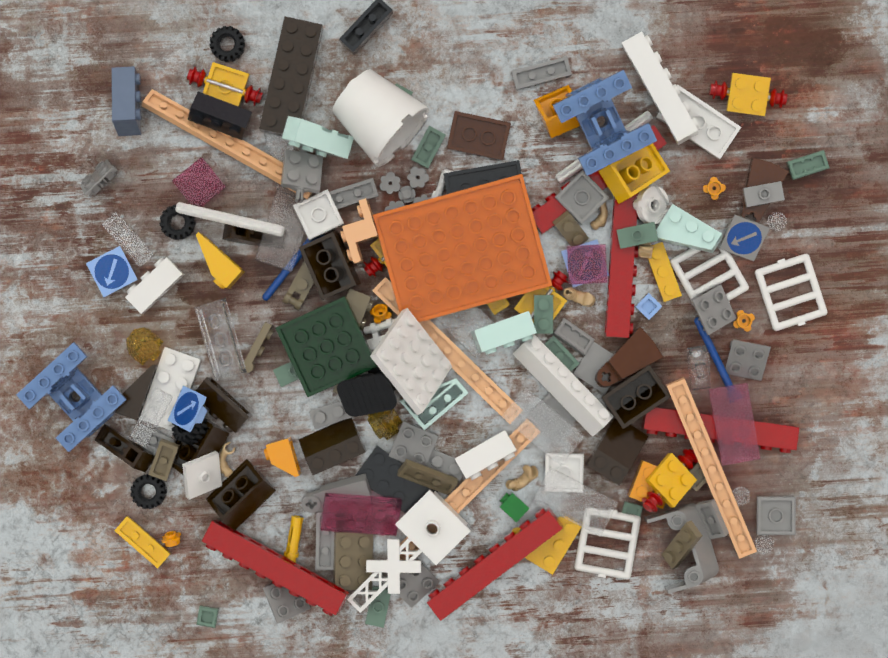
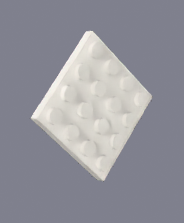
[370,308,452,415]

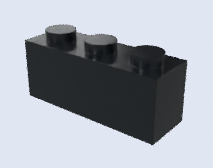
[339,0,393,55]
[188,91,252,140]

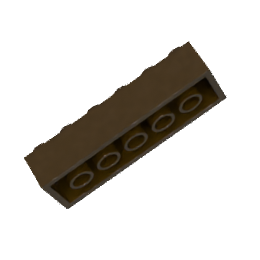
[259,16,323,136]

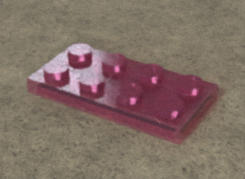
[708,383,760,466]
[320,493,402,536]

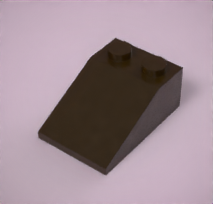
[585,418,649,486]

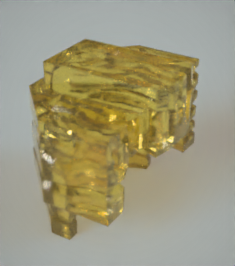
[126,327,163,365]
[367,408,403,440]

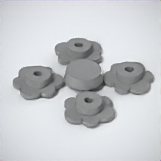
[379,167,431,211]

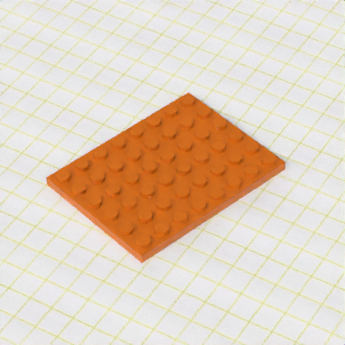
[373,174,552,322]

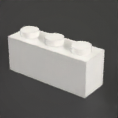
[125,257,185,314]
[455,430,517,480]

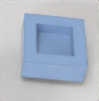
[635,293,662,320]

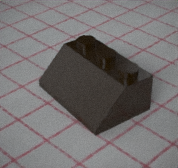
[299,231,361,300]
[601,365,671,429]
[196,377,253,433]
[298,418,366,475]
[172,419,230,475]
[206,459,276,530]

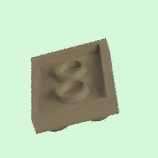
[333,531,373,590]

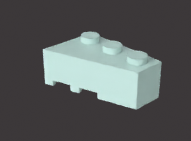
[282,116,354,159]
[656,204,723,253]
[471,311,537,355]
[400,378,468,430]

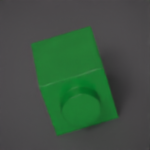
[499,492,530,523]

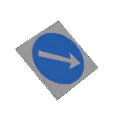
[719,214,770,261]

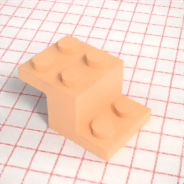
[340,198,378,264]

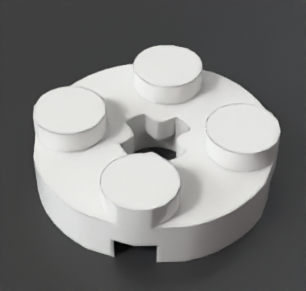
[633,186,669,224]

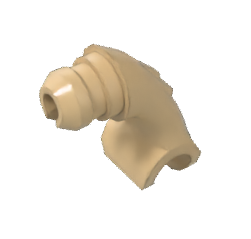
[590,202,608,230]
[638,243,654,259]
[563,287,596,307]
[219,442,236,477]
[505,465,538,491]

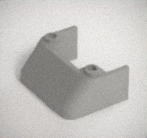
[644,503,719,594]

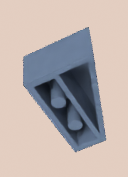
[112,66,142,136]

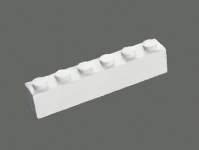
[622,31,700,145]
[513,334,614,437]

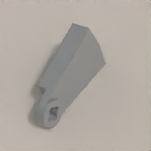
[302,473,372,513]

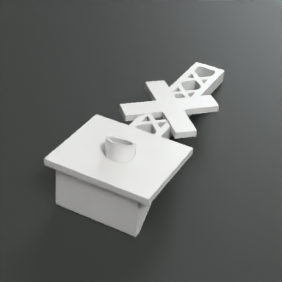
[347,490,471,613]

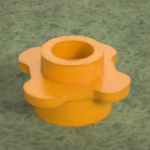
[703,177,726,200]
[370,304,392,324]
[733,310,755,332]
[161,531,181,547]

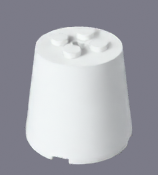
[332,69,430,167]

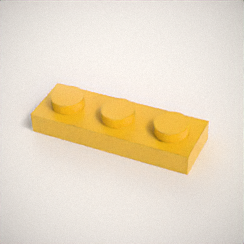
[647,242,682,302]
[114,516,171,569]

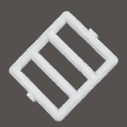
[670,239,749,303]
[755,254,827,331]
[574,507,641,580]

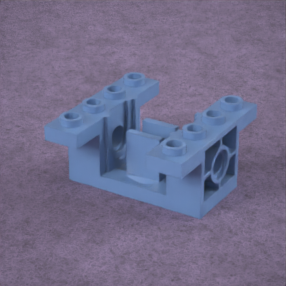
[552,70,657,176]
[16,342,127,452]

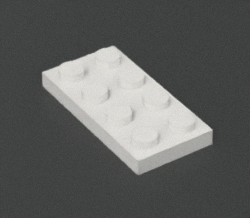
[656,85,741,159]
[139,347,202,431]

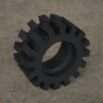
[209,26,245,62]
[159,205,196,240]
[172,416,207,445]
[130,474,167,509]

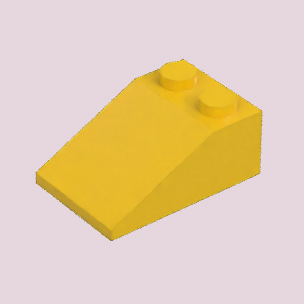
[598,143,670,204]
[196,232,245,289]

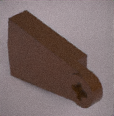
[741,158,789,223]
[595,327,663,388]

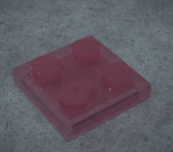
[172,157,226,207]
[567,244,608,285]

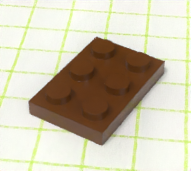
[447,111,511,161]

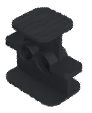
[337,366,397,417]

